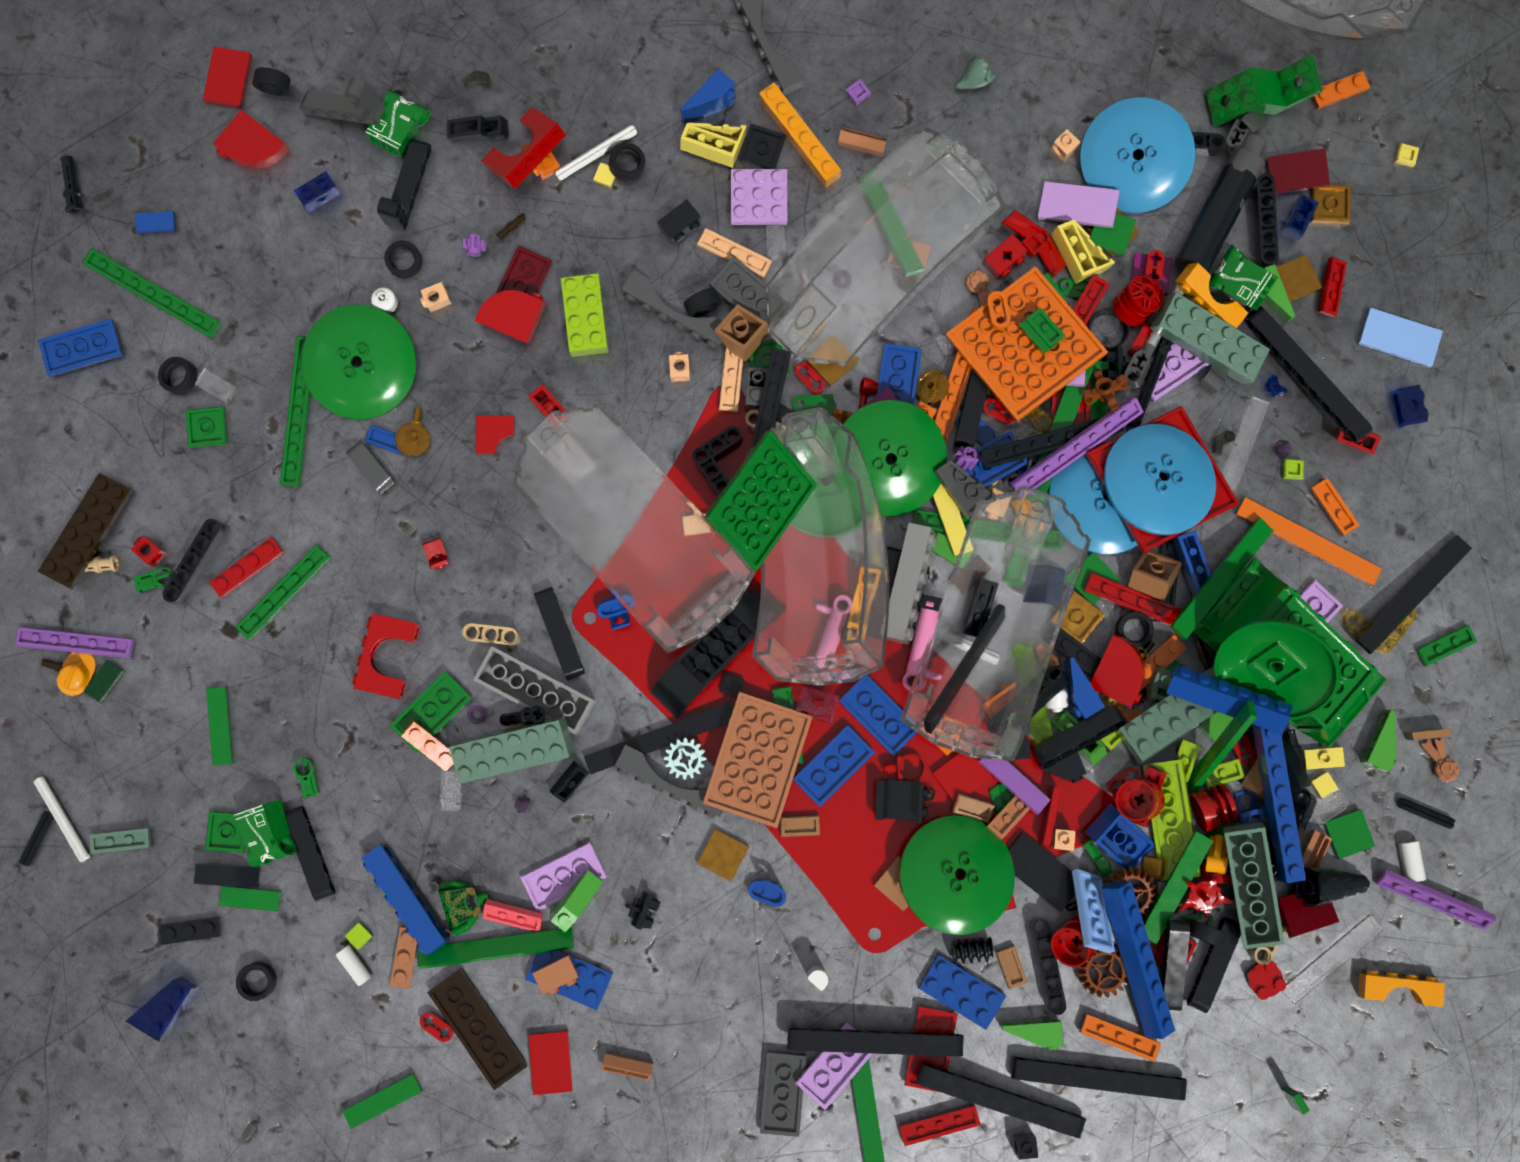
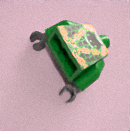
[429,880,489,940]

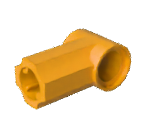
[1205,834,1228,874]

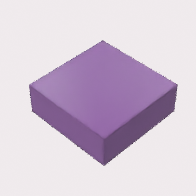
[845,79,871,106]

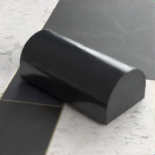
[549,761,589,803]

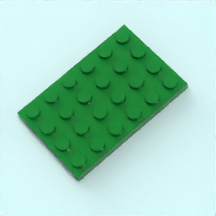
[703,430,817,571]

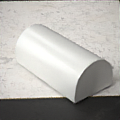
[1397,840,1426,882]
[336,945,372,986]
[806,966,828,991]

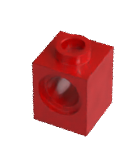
[131,535,167,567]

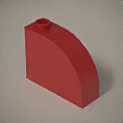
[213,110,290,169]
[475,290,547,344]
[1090,633,1146,708]

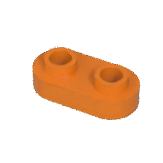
[987,291,1010,330]

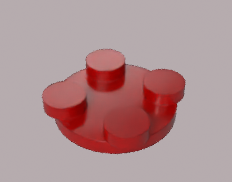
[1247,961,1287,1000]

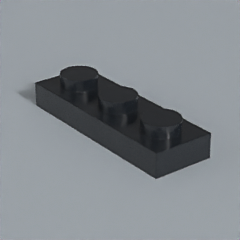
[962,577,999,637]
[1044,625,1101,676]
[159,916,222,945]

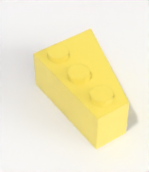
[680,123,747,168]
[1051,219,1115,284]

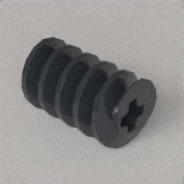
[951,937,993,964]

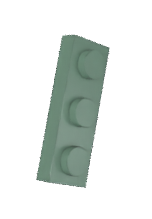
[89,828,152,854]

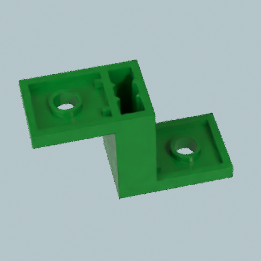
[1205,55,1322,127]

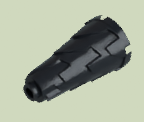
[1294,867,1370,907]

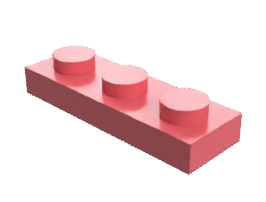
[483,899,543,932]

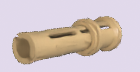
[84,555,120,573]

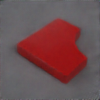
[476,416,515,455]

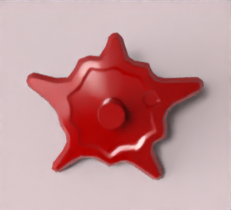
[1179,875,1234,918]

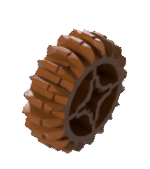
[1104,866,1157,915]
[1077,946,1128,998]

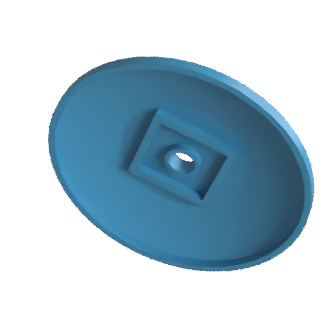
[1080,97,1195,213]
[1104,424,1216,535]
[1048,442,1138,555]

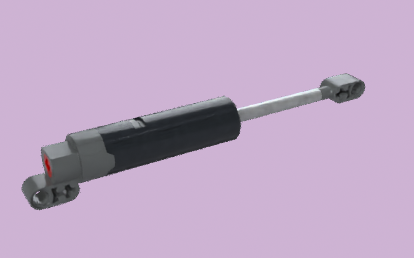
[1124,116,1266,389]

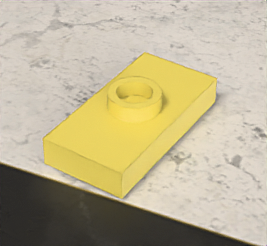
[1302,747,1345,770]

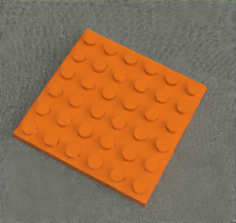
[945,266,1108,422]

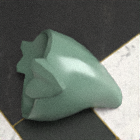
[955,56,996,90]

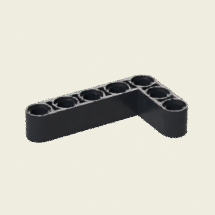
[377,139,431,230]
[693,426,743,497]

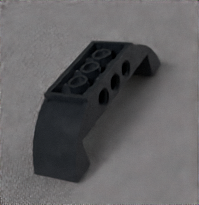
[650,582,785,719]

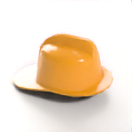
[57,653,96,696]

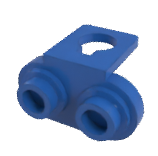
[596,594,635,630]
[1234,790,1268,824]
[748,878,786,907]

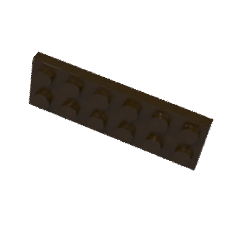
[37,473,134,590]
[427,968,527,1090]

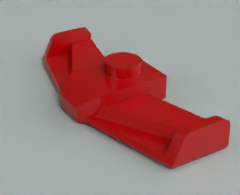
[1001,210,1066,278]

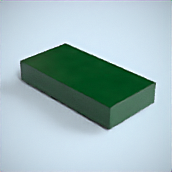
[84,660,124,703]

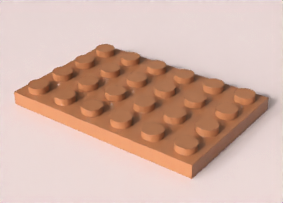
[702,692,813,828]

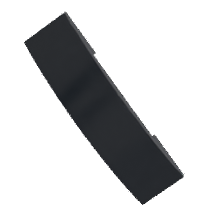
[1247,727,1309,792]

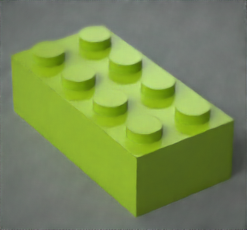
[561,273,609,357]

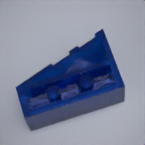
[125,977,198,1042]

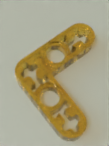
[1342,609,1416,654]

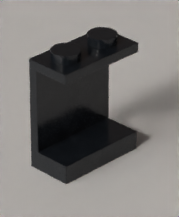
[875,779,929,823]

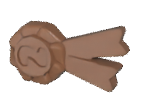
[965,270,991,307]
[1420,738,1460,782]

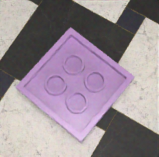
[731,169,787,225]

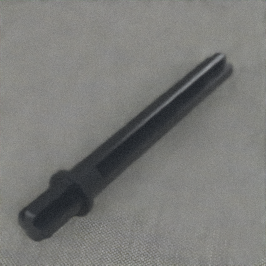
[1129,337,1172,428]

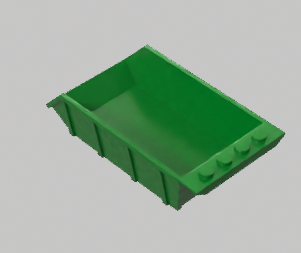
[1193,557,1387,748]

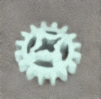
[664,737,706,780]

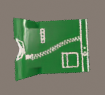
[365,89,431,159]
[1209,244,1279,310]
[234,799,296,867]

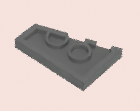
[934,460,998,519]

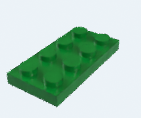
[389,671,473,753]

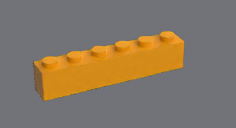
[759,83,841,189]

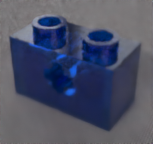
[294,171,341,213]
[1280,194,1319,242]
[1391,385,1429,429]

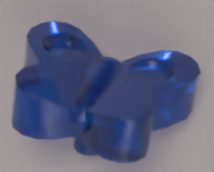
[1265,375,1287,397]

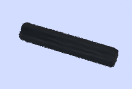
[1398,798,1455,829]
[19,811,54,866]

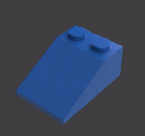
[680,68,736,124]
[1063,657,1105,720]
[1084,804,1155,871]

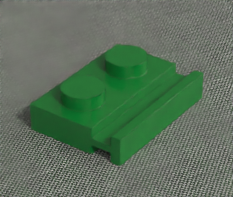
[1018,307,1065,355]

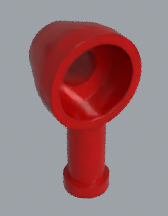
[857,377,878,410]

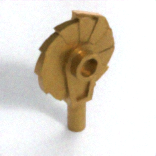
[916,370,950,406]
[395,407,431,457]

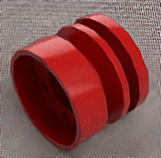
[1113,276,1164,327]
[1115,779,1165,821]
[1189,783,1238,832]
[1051,916,1097,967]

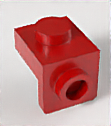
[422,537,449,569]

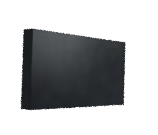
[1009,832,1075,912]

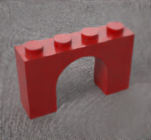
[481,107,566,189]
[352,613,421,700]

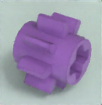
[462,234,486,257]
[953,446,979,470]

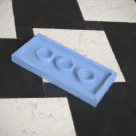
[1358,308,1443,367]
[1072,869,1115,953]

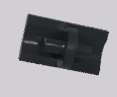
[1101,347,1130,381]
[625,891,660,930]

